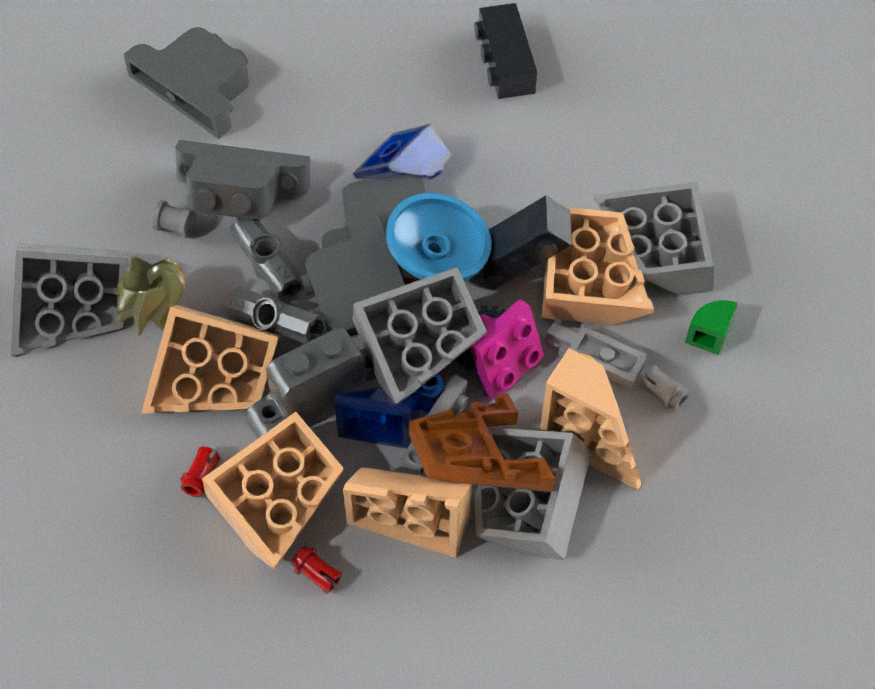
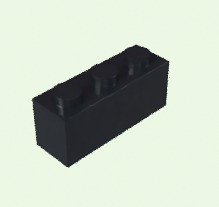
[474,3,537,99]
[473,195,572,289]

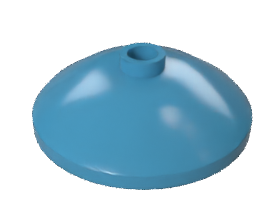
[386,193,491,281]

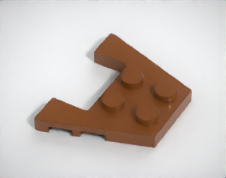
[409,394,556,492]

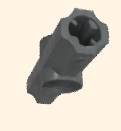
[230,217,304,302]
[224,287,327,344]

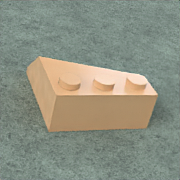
[541,207,654,325]
[141,305,281,414]
[540,348,641,490]
[202,412,344,570]
[343,467,472,558]

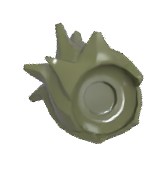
[115,256,185,335]

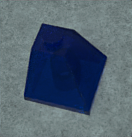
[352,124,452,180]
[334,387,419,449]

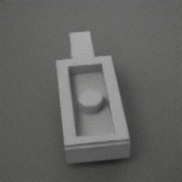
[545,322,647,389]
[401,375,469,475]

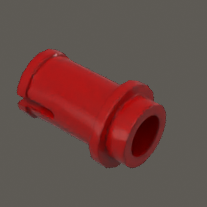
[180,446,221,497]
[290,546,342,594]

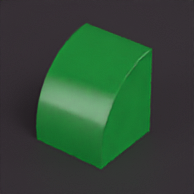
[685,300,738,355]

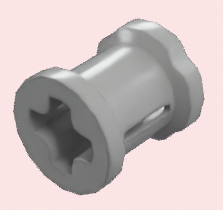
[152,200,196,238]

